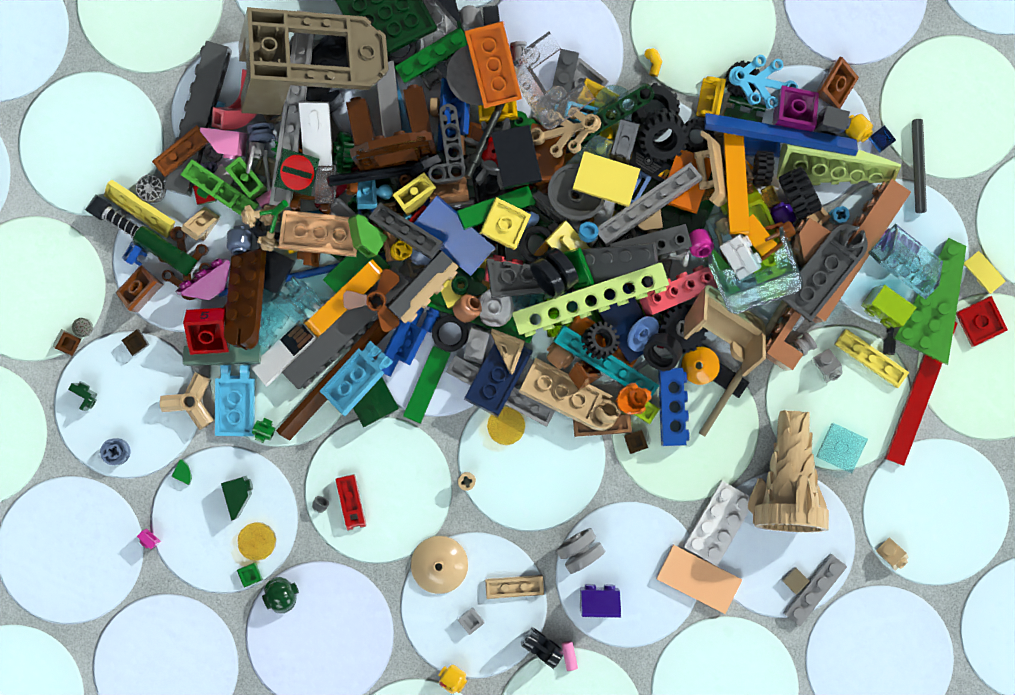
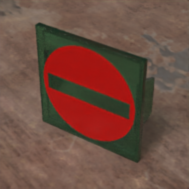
[274,148,320,196]

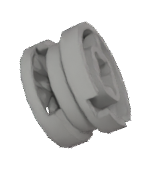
[136,175,166,203]

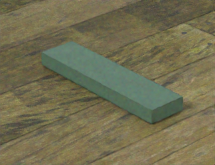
[183,343,261,366]

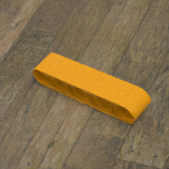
[304,259,383,337]

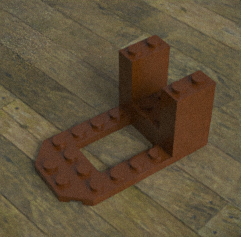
[346,84,437,171]

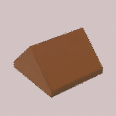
[816,57,859,109]
[116,265,164,313]

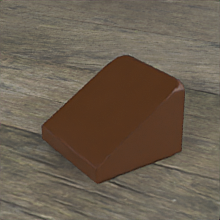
[53,329,81,356]

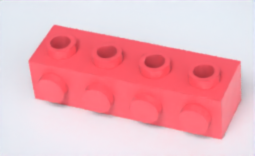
[639,265,720,316]

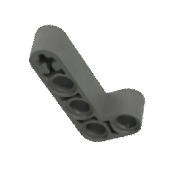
[428,104,465,185]

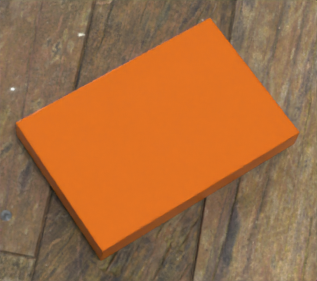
[668,150,712,214]

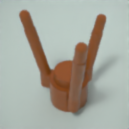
[761,221,796,261]

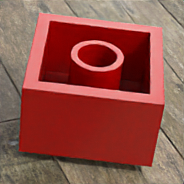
[183,307,230,355]

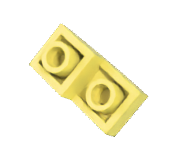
[964,251,1006,294]

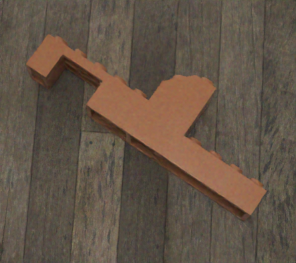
[766,179,911,371]

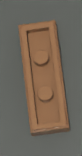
[573,414,632,437]

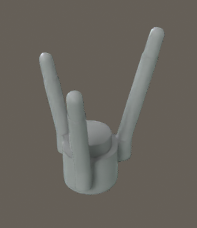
[245,142,271,190]

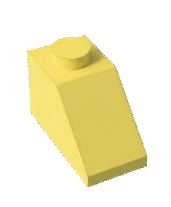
[393,172,436,216]

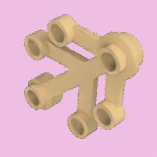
[531,106,601,158]

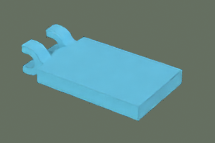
[320,341,393,416]
[215,364,255,436]

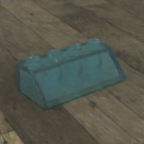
[868,223,943,299]

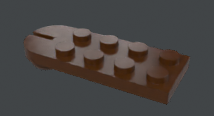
[224,248,266,350]

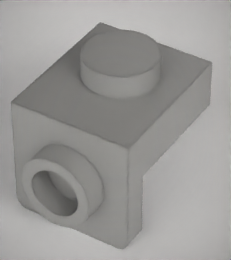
[813,349,843,383]

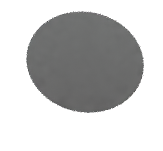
[446,45,483,105]

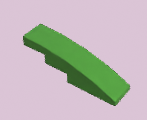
[181,159,259,216]

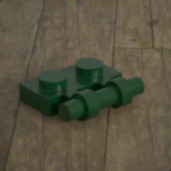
[723,95,766,123]

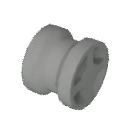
[793,332,817,356]

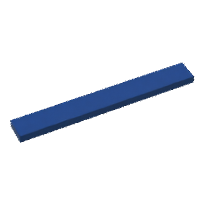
[704,113,858,156]

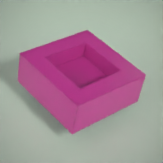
[137,529,161,549]

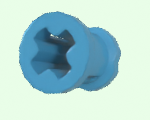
[829,206,850,225]

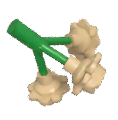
[241,200,289,251]

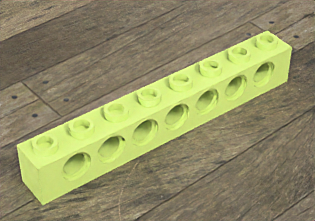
[512,262,669,337]

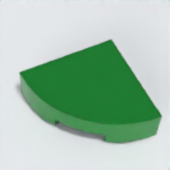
[171,459,192,485]

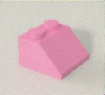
[200,127,247,159]

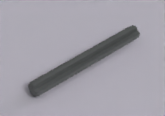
[912,119,927,214]

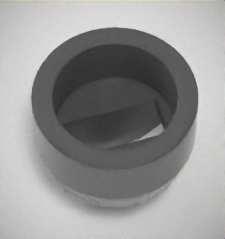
[312,496,329,513]

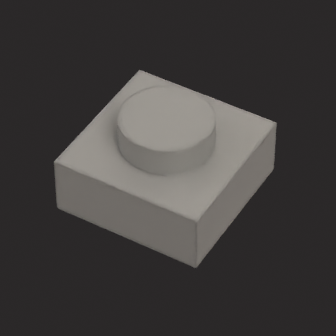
[458,607,485,635]

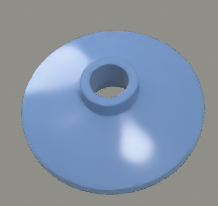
[627,316,659,352]

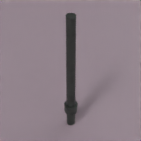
[464,103,505,179]

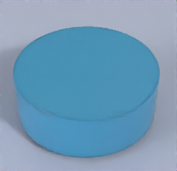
[578,222,599,243]

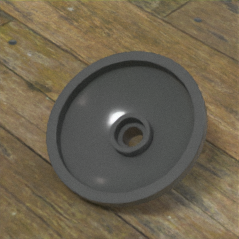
[547,163,605,221]

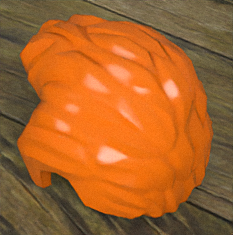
[616,383,652,415]

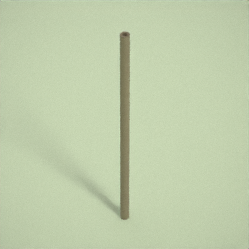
[699,301,788,437]

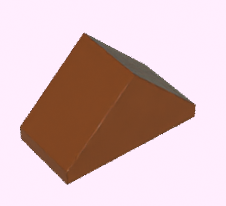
[568,361,603,390]

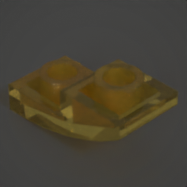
[760,185,781,207]

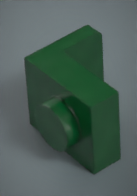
[68,381,97,411]

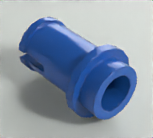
[420,307,441,333]

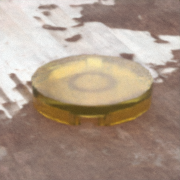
[487,407,525,445]
[237,522,277,561]

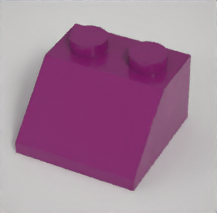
[772,85,819,132]

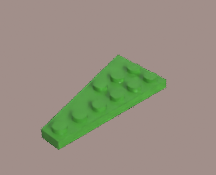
[894,238,967,365]

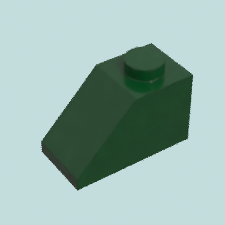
[221,476,253,521]

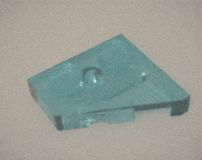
[566,134,613,165]

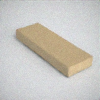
[485,575,544,599]

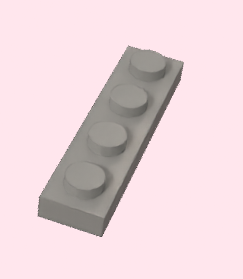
[783,554,848,626]

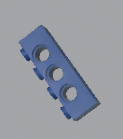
[658,368,689,446]

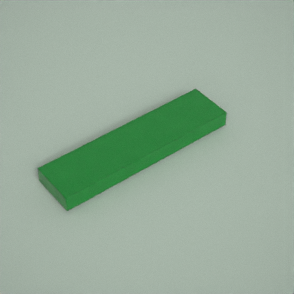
[457,186,536,230]
[403,346,451,424]

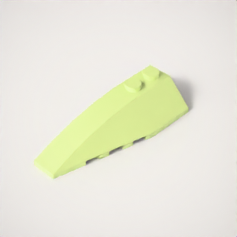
[777,143,901,185]

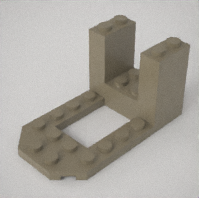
[238,7,389,115]

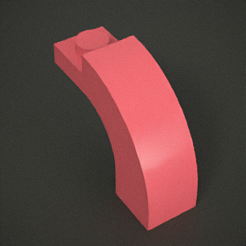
[212,69,256,130]

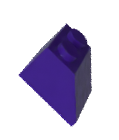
[580,584,621,618]

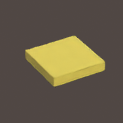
[480,197,531,250]

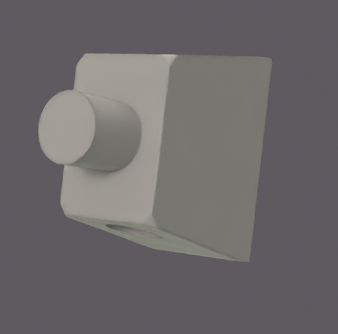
[464,325,491,365]

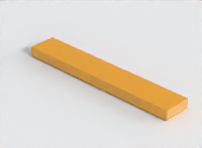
[723,133,750,234]

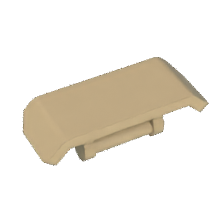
[694,131,727,207]

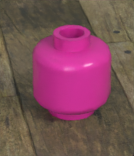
[689,229,714,258]

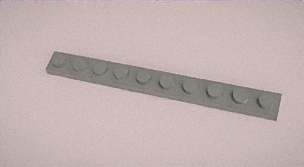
[269,10,315,208]

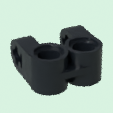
[521,627,563,669]

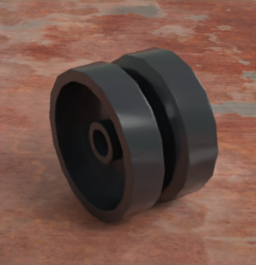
[530,247,579,299]

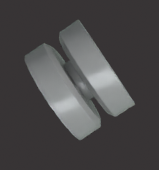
[556,528,606,574]

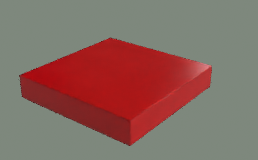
[956,296,1008,347]

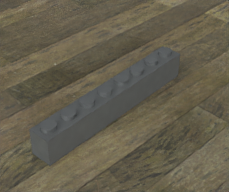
[164,41,232,197]
[282,266,409,389]

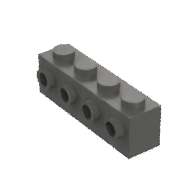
[608,224,692,260]

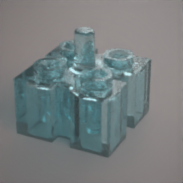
[258,299,290,348]

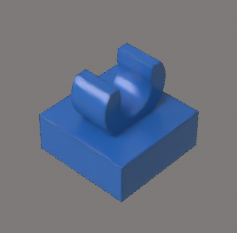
[122,242,147,266]

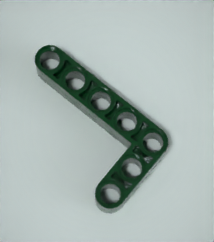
[570,83,654,159]

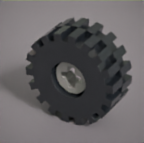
[658,304,708,353]

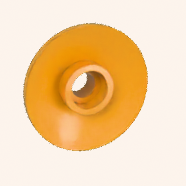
[681,347,720,385]

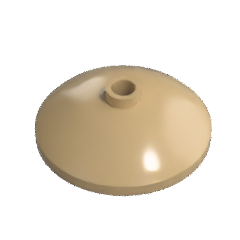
[411,536,468,594]

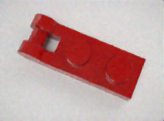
[335,474,366,531]

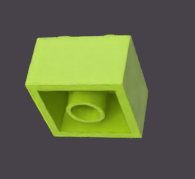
[861,285,917,328]

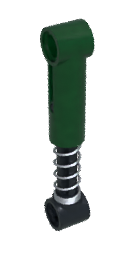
[85,194,198,277]

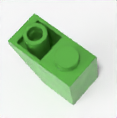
[348,214,388,258]

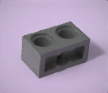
[814,106,851,136]

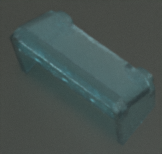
[708,226,803,314]

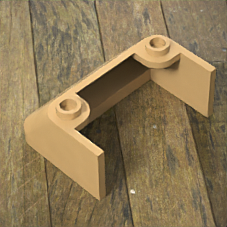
[683,285,766,377]

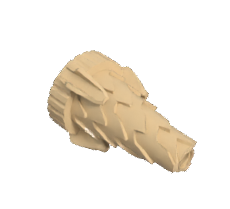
[748,410,829,533]

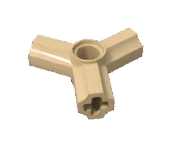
[160,372,214,430]

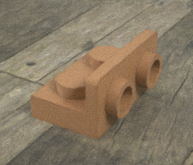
[429,172,469,203]

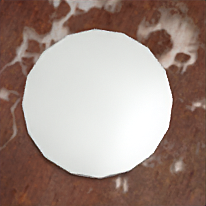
[479,289,514,327]

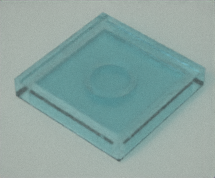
[816,423,868,474]

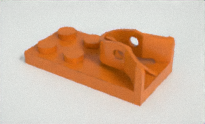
[465,21,522,108]

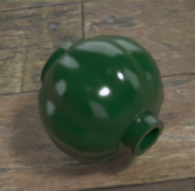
[262,577,299,614]

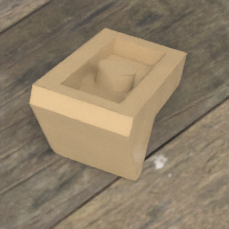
[181,206,220,241]

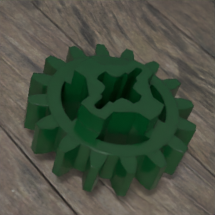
[333,132,355,174]

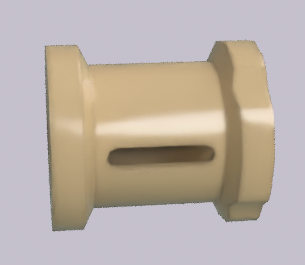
[458,472,476,491]

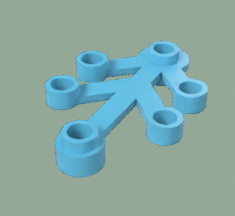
[729,55,798,109]

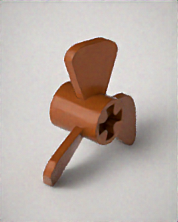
[343,269,400,332]

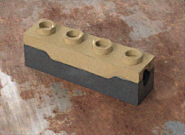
[387,250,458,324]

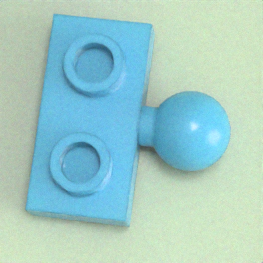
[356,180,393,209]

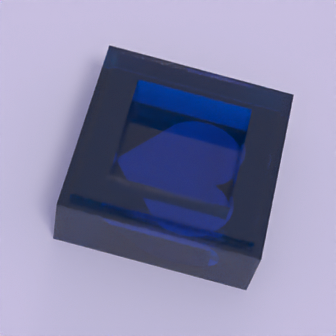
[868,125,896,153]

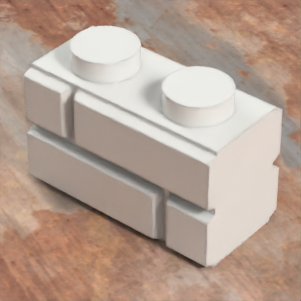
[720,234,762,280]

